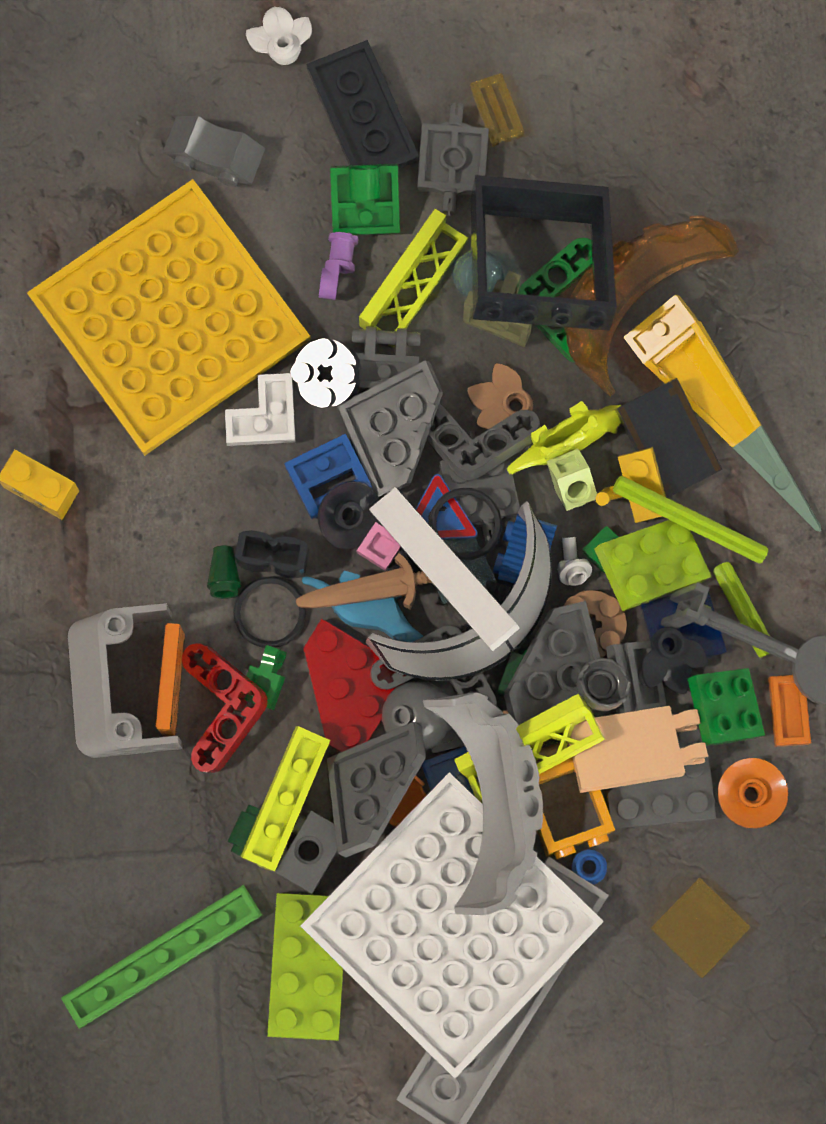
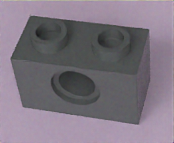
[275,811,338,895]

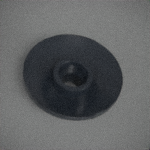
[318,481,380,549]

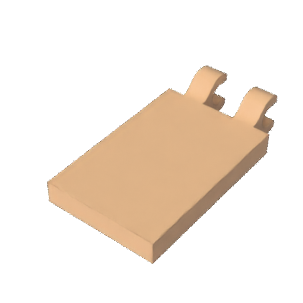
[570,706,708,793]

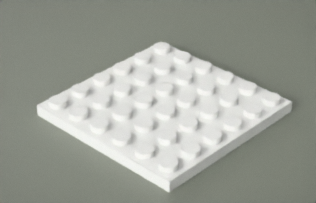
[301,772,604,1078]

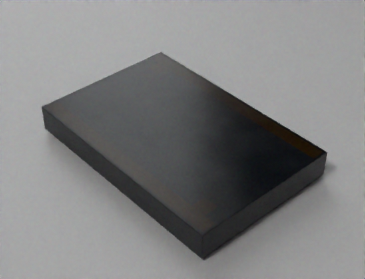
[615,378,723,498]

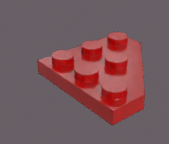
[304,619,406,753]

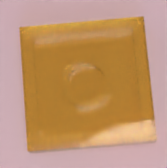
[650,877,751,979]

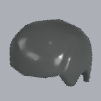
[577,658,631,712]

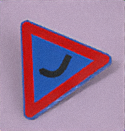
[415,474,477,540]

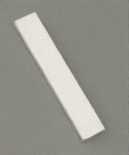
[369,487,520,651]

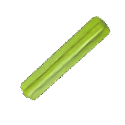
[713,562,770,658]

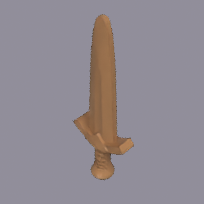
[296,553,432,610]

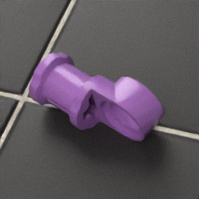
[319,232,359,300]

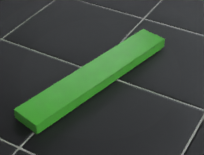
[61,885,263,1029]

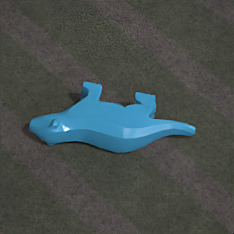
[302,571,423,642]

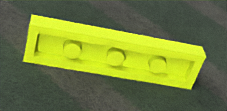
[359,209,468,348]
[454,694,605,803]
[241,726,330,871]

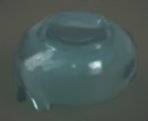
[451,251,504,298]

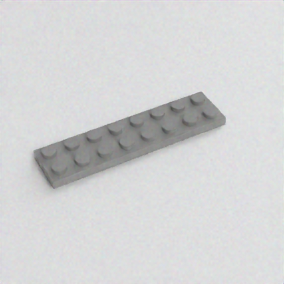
[396,857,609,1124]

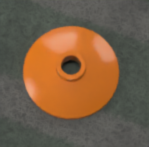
[718,758,788,828]

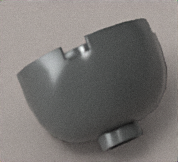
[382,681,452,751]

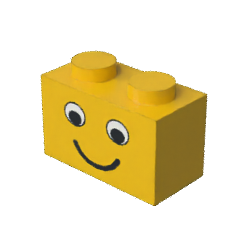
[0,449,79,520]

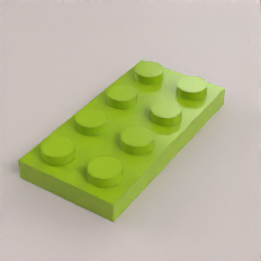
[267,893,343,1041]

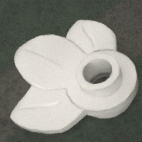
[246,7,312,65]

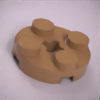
[564,590,627,658]

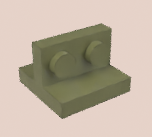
[463,270,532,347]

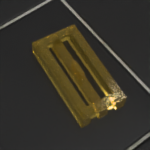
[470,73,524,146]

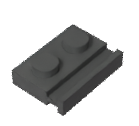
[606,641,666,714]

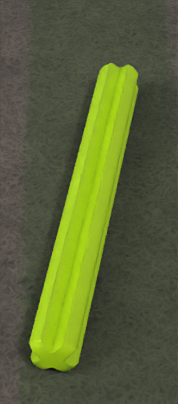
[613,476,768,563]

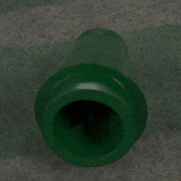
[207,545,241,599]

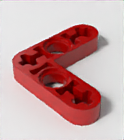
[182,643,268,773]

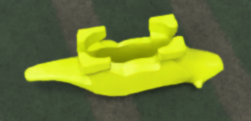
[507,401,622,474]

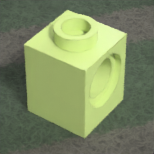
[546,449,597,511]

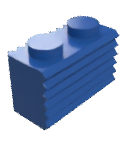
[493,514,557,587]

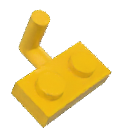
[595,447,666,523]

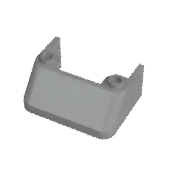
[68,603,183,758]

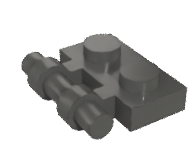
[352,326,421,388]

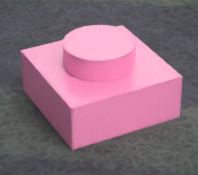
[357,522,402,571]

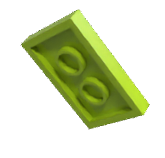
[594,520,712,611]

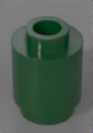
[227,804,261,856]

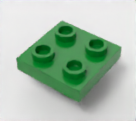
[330,164,400,235]
[687,668,765,746]

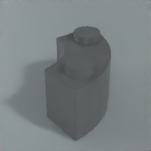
[163,116,265,187]

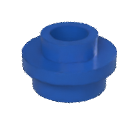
[572,849,607,885]

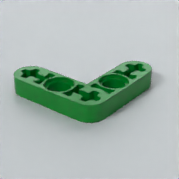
[518,237,593,363]

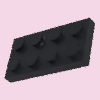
[306,40,419,169]

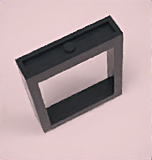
[470,175,617,331]

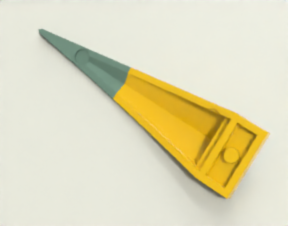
[624,295,822,532]

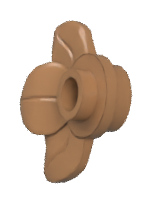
[467,363,533,429]

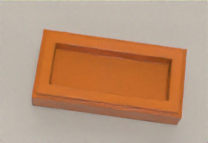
[768,675,811,747]

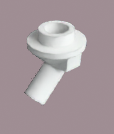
[557,537,592,586]

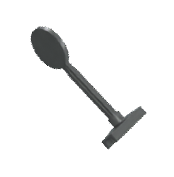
[661,582,826,705]

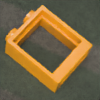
[537,757,615,859]

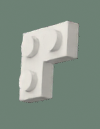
[225,373,295,446]

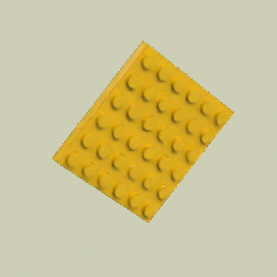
[27,179,311,456]

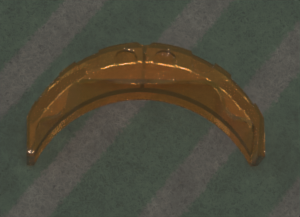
[564,215,739,397]

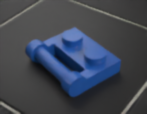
[284,434,373,519]

